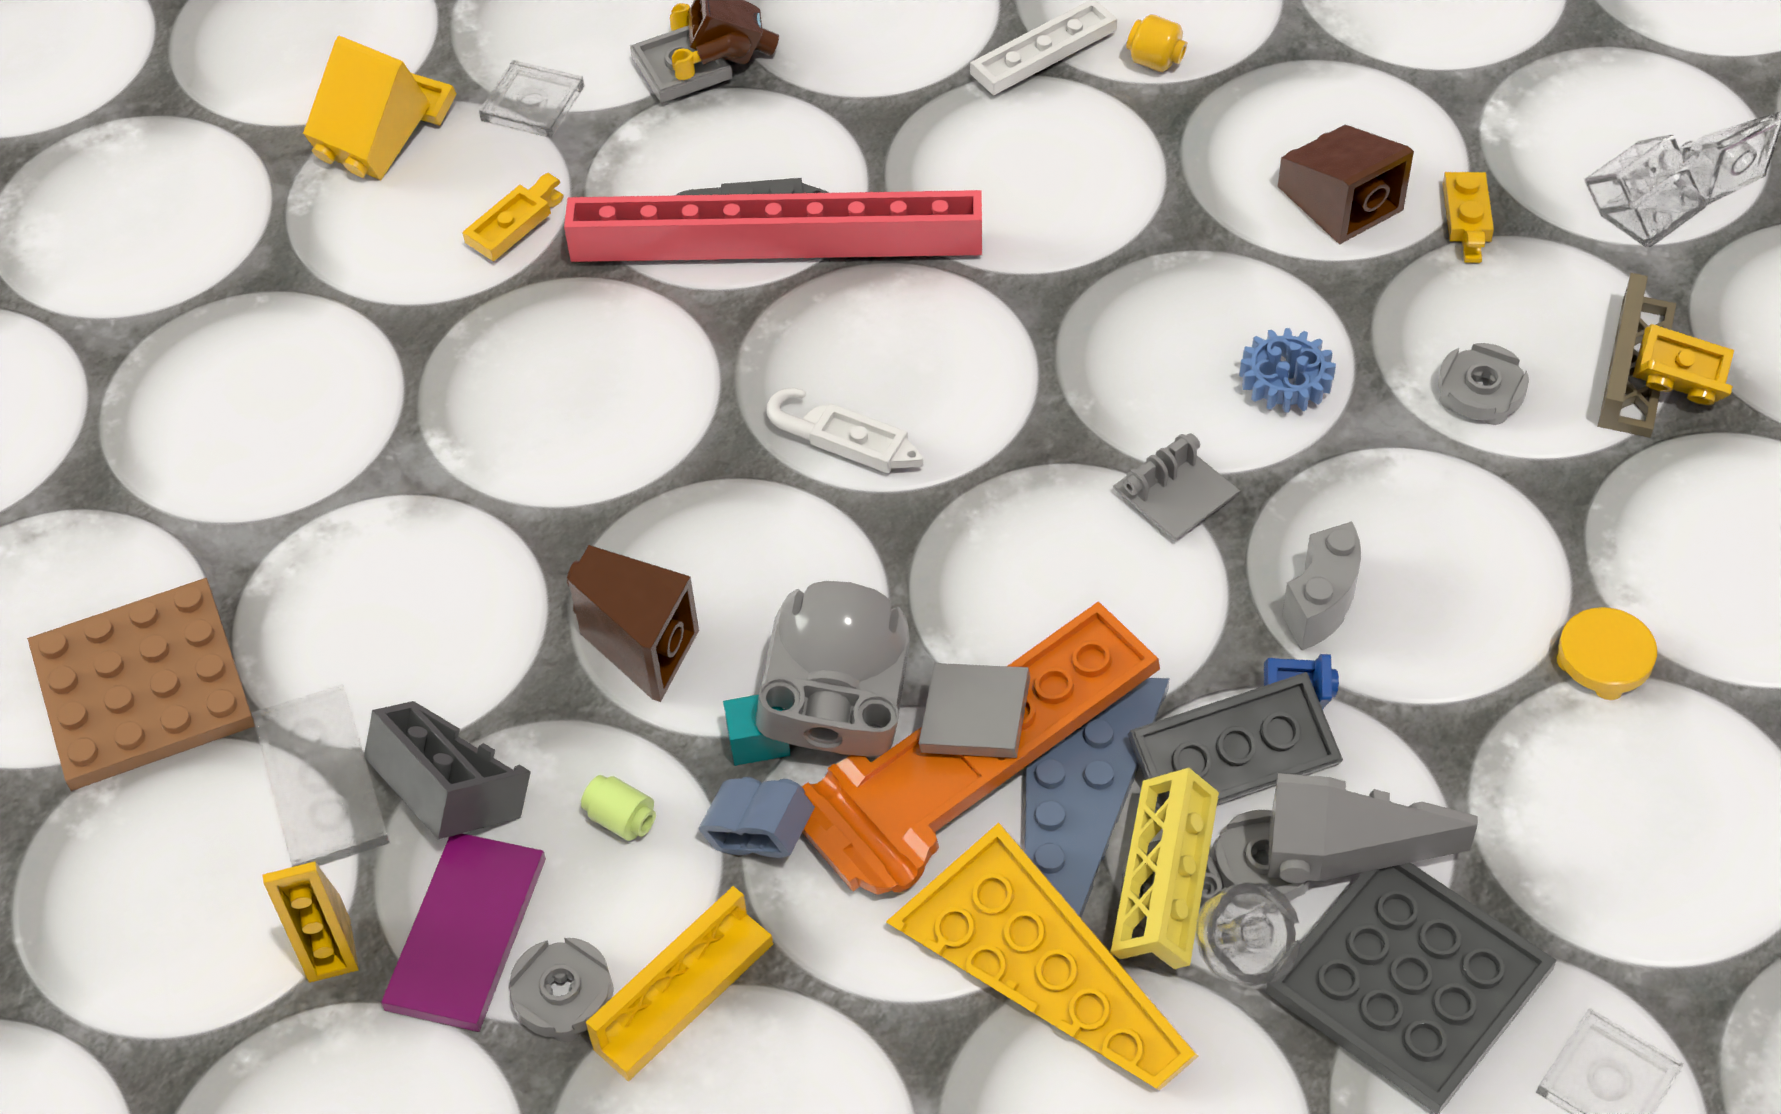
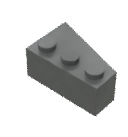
[364,701,531,839]

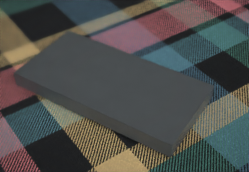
[1127,672,1343,811]

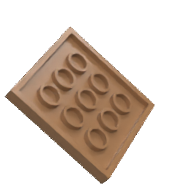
[27,578,255,791]

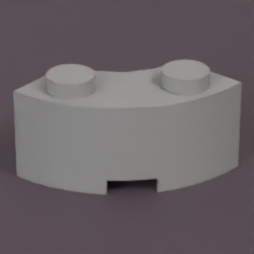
[1282,521,1361,650]

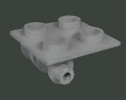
[1113,433,1240,541]

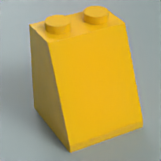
[303,35,431,180]

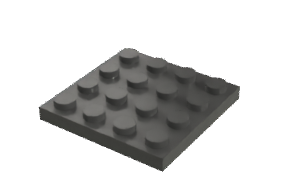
[1266,863,1557,1114]

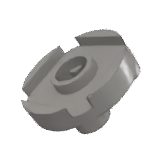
[1438,343,1529,425]
[1214,810,1310,906]
[510,938,614,1042]

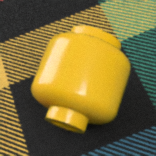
[1126,14,1188,72]

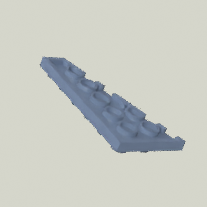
[1025,678,1170,917]

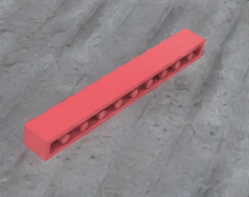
[564,190,982,262]

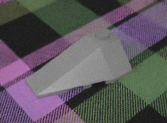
[1268,773,1478,883]

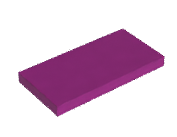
[381,833,546,1032]

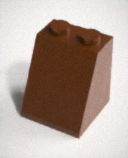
[1278,124,1414,245]
[567,545,699,702]

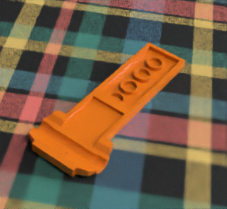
[802,601,1160,895]

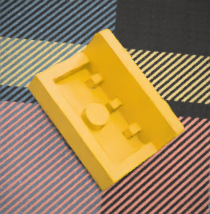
[1632,324,1734,405]

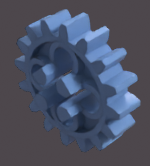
[1239,328,1336,413]

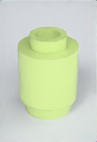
[581,775,656,841]

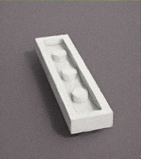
[970,0,1117,95]

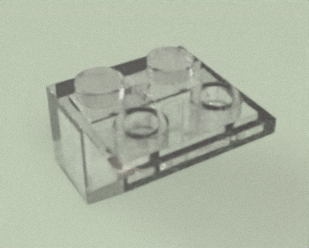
[1584,134,1706,247]

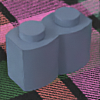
[698,777,815,858]

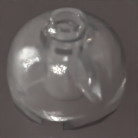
[1195,882,1301,986]

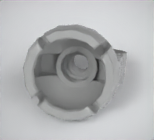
[756,581,910,757]

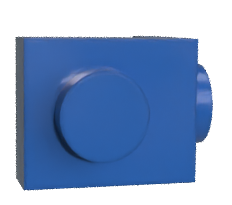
[1264,654,1339,710]

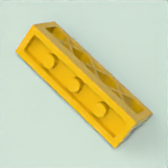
[586,886,773,1082]

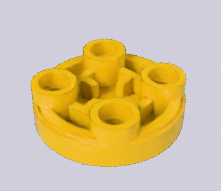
[1557,607,1657,700]

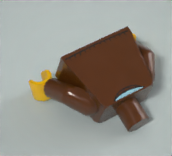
[670,0,779,80]

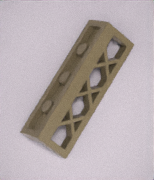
[1597,273,1676,438]

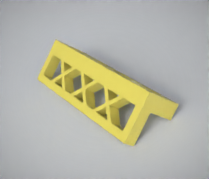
[1111,768,1219,969]

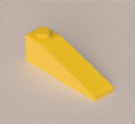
[262,861,359,983]

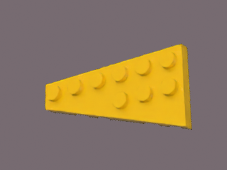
[886,822,1199,1091]

